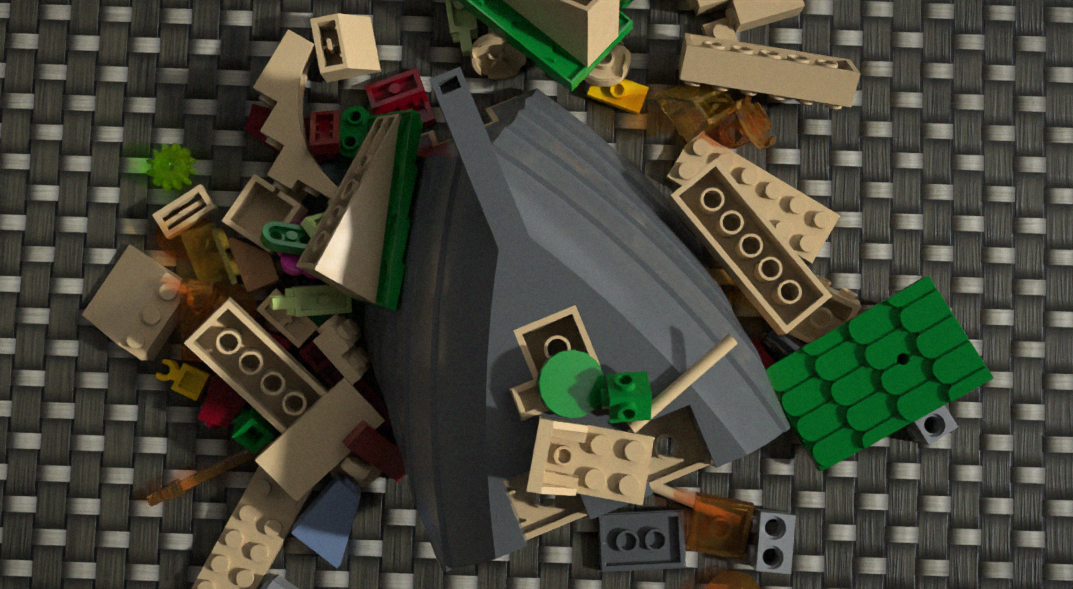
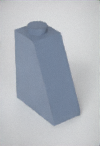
[291,472,361,568]

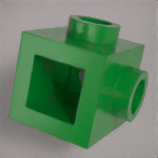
[600,371,652,423]
[232,405,276,454]

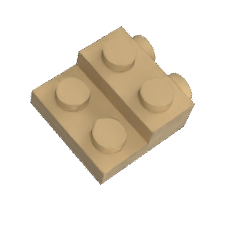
[788,275,861,343]
[313,314,372,385]

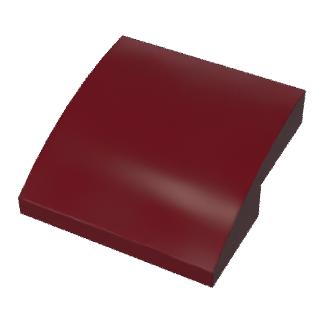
[364,68,437,129]

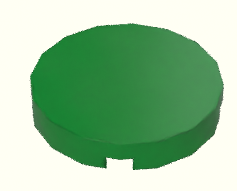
[536,350,605,419]

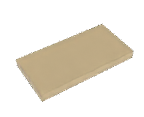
[255,377,385,502]

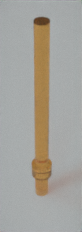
[147,432,282,507]

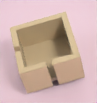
[222,174,309,256]

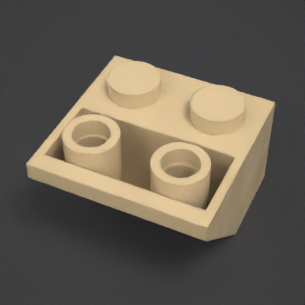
[310,13,381,83]

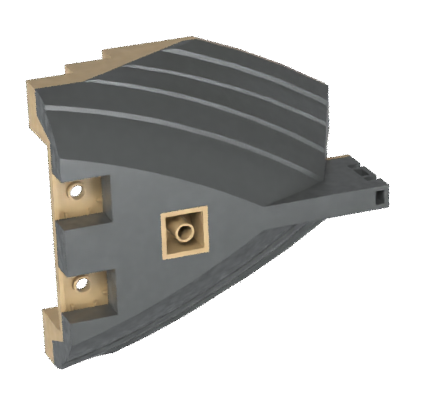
[364,67,790,572]

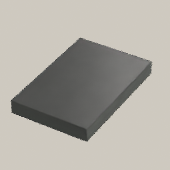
[597,509,687,572]

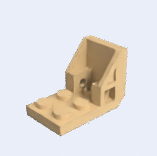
[527,416,654,505]

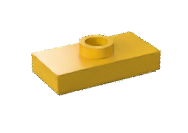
[587,79,649,115]

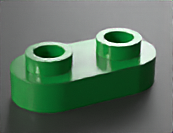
[338,106,370,161]
[260,221,311,255]

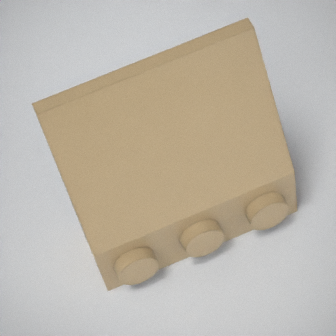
[82,244,200,361]

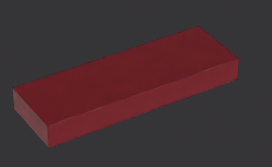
[342,420,406,482]

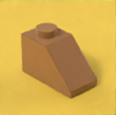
[227,238,286,294]

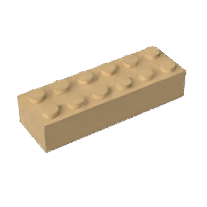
[678,33,860,109]
[667,158,832,336]
[184,297,329,433]

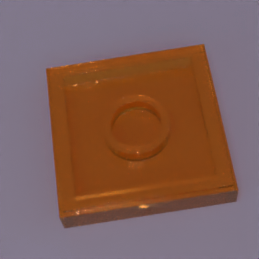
[686,492,754,560]

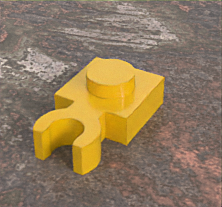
[155,359,212,401]

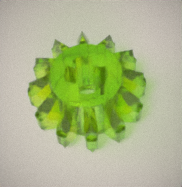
[146,143,197,191]

